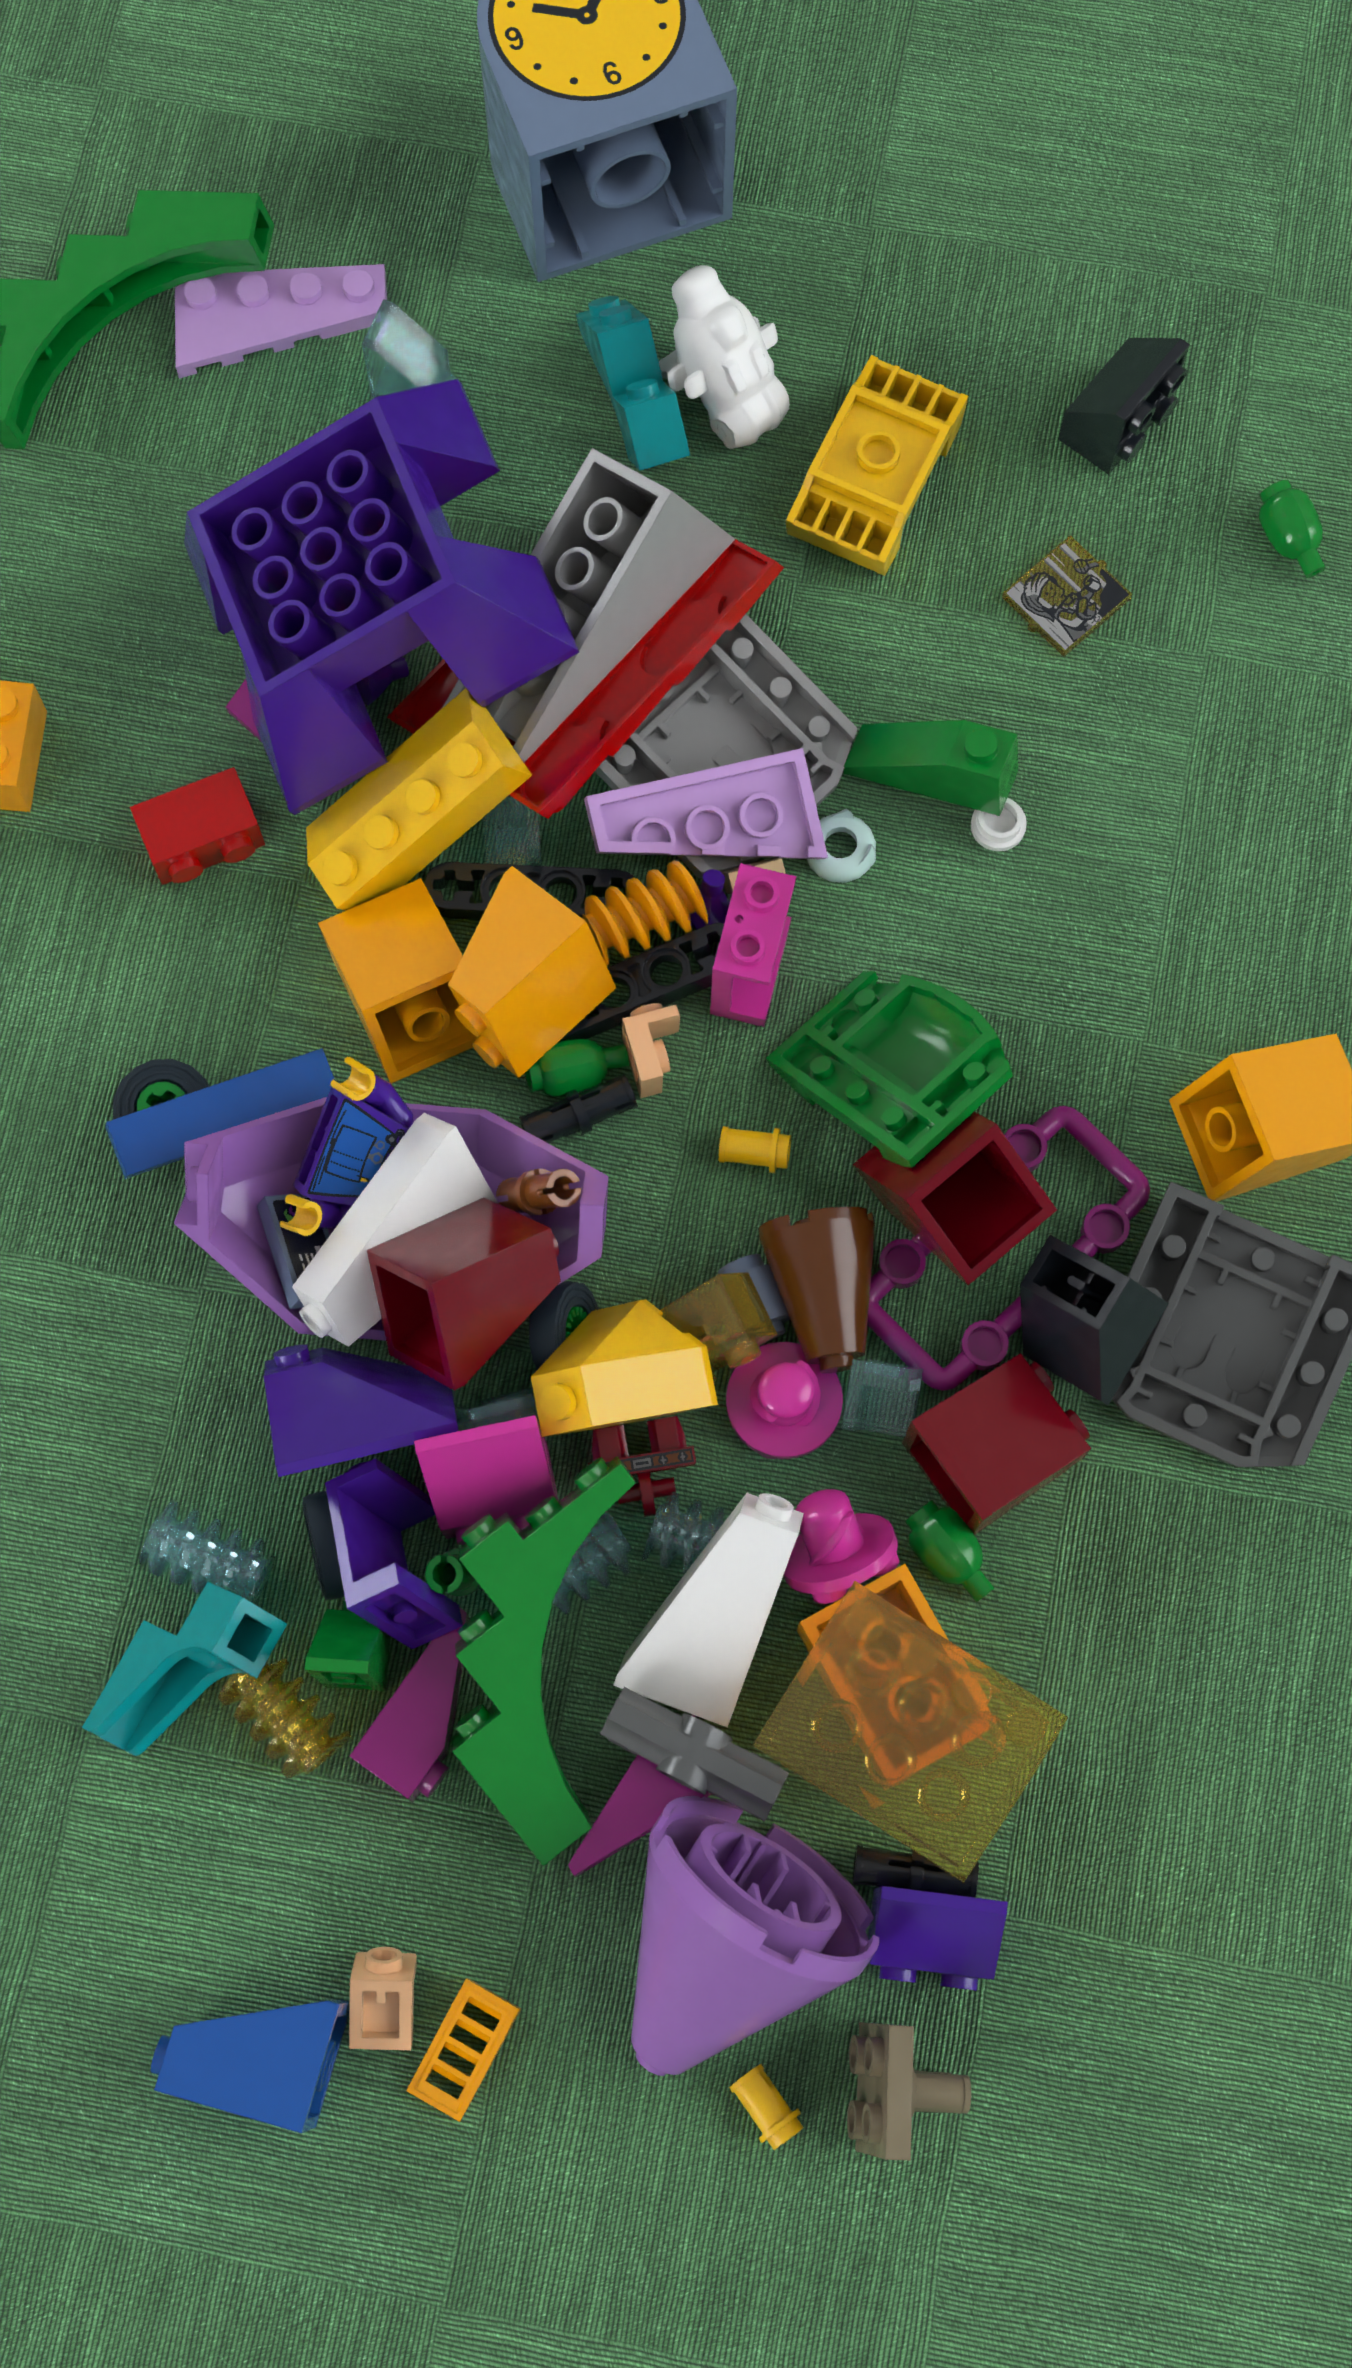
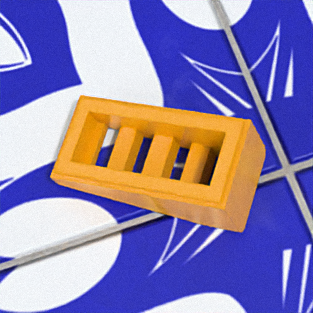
[406,1978,521,2122]

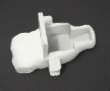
[659,265,790,449]

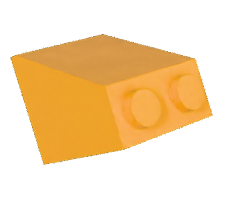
[448,866,616,1078]
[318,878,477,1084]
[1169,1033,1352,1202]

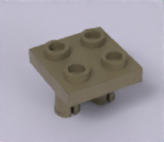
[847,2022,971,2161]

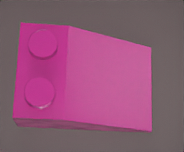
[414,1415,559,1545]

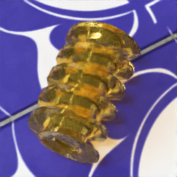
[218,1658,351,1778]

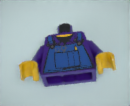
[280,1056,414,1236]

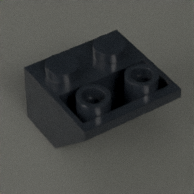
[1058,338,1190,475]
[1020,1235,1169,1405]

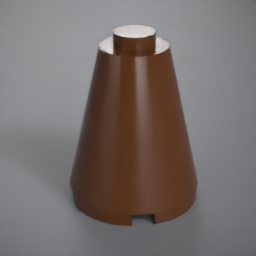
[758,1207,875,1373]

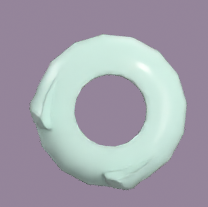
[807,809,876,883]

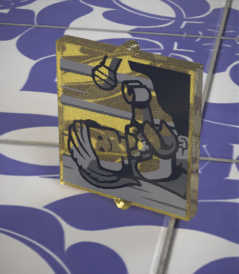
[1002,535,1133,657]

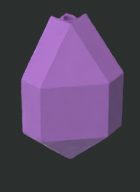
[174,1097,609,1341]

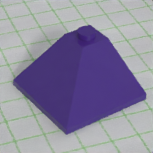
[264,1344,459,1477]

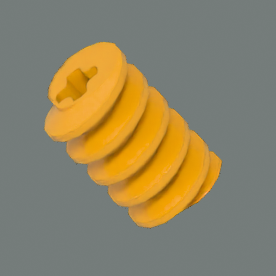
[582,860,708,966]

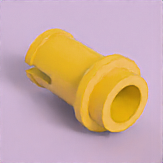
[719,1126,791,1173]
[729,2064,804,2150]

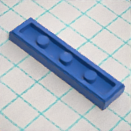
[105,1048,335,1179]

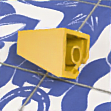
[531,1299,718,1437]

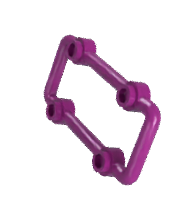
[867,1105,1151,1391]

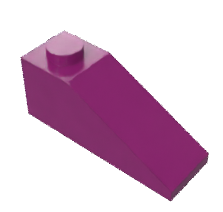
[349,1608,470,1803]
[568,1713,712,1877]

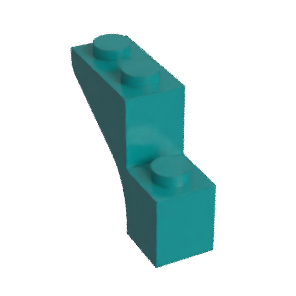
[576,295,690,471]
[82,1582,287,1756]

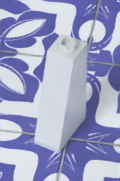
[292,1113,498,1347]
[613,1493,804,1727]

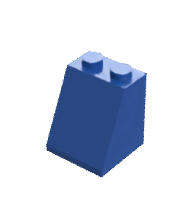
[150,2000,350,2133]

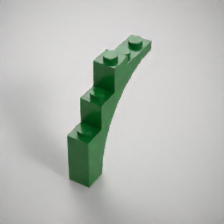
[0,190,274,449]
[452,1456,636,1866]

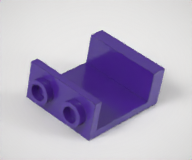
[325,1458,463,1649]

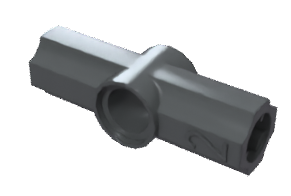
[600,1687,789,1821]

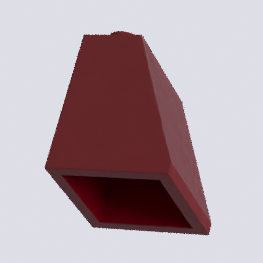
[853,1111,1057,1285]
[367,1197,561,1390]
[902,1353,1091,1535]

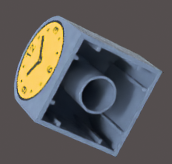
[477,0,737,282]

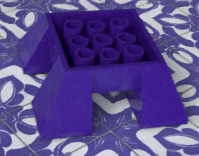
[184,379,580,815]

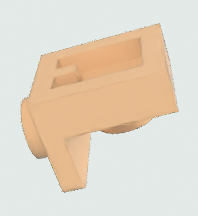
[622,1003,680,1099]
[349,1947,417,2051]

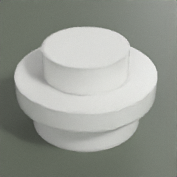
[971,798,1027,851]

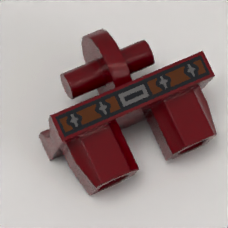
[588,1416,696,1517]

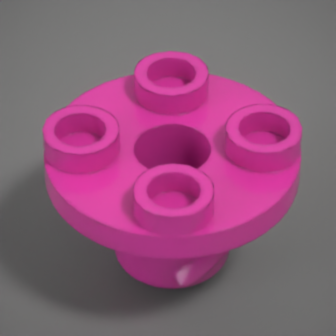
[726,1342,843,1459]
[783,1489,899,1604]

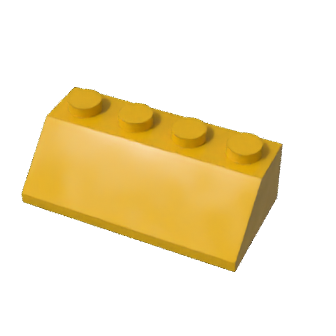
[306,688,532,910]

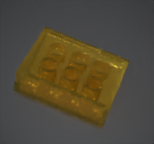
[752,1581,1068,1883]

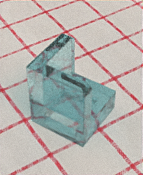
[483,796,542,866]
[842,1359,923,1437]

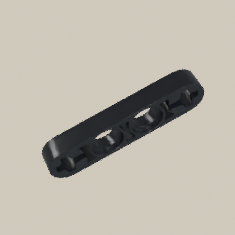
[424,862,635,920]
[559,923,724,1042]

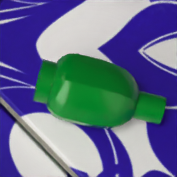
[1258,480,1326,578]
[524,1039,629,1097]
[904,1500,994,1602]

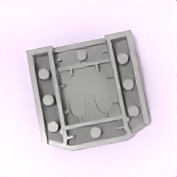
[595,614,858,878]

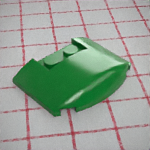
[766,971,1013,1168]

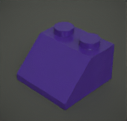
[867,1886,1008,1991]

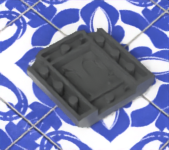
[1112,1182,1352,1468]

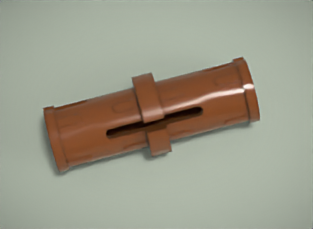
[496,1169,581,1216]

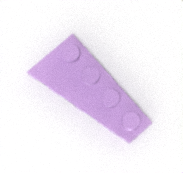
[175,264,388,378]
[584,748,828,859]

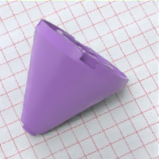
[631,1796,879,2076]

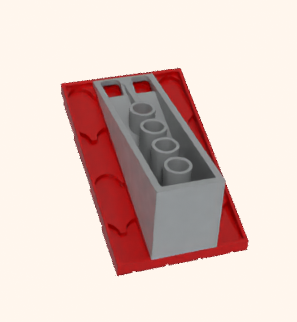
[387,448,784,819]

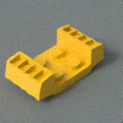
[786,355,969,576]

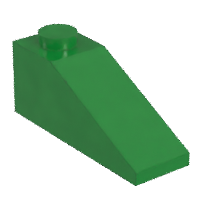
[843,720,1018,816]
[305,1600,391,1691]

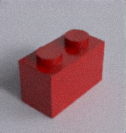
[130,767,265,885]

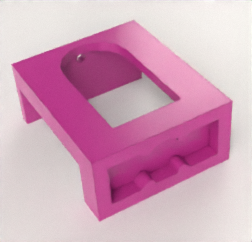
[710,863,797,1027]

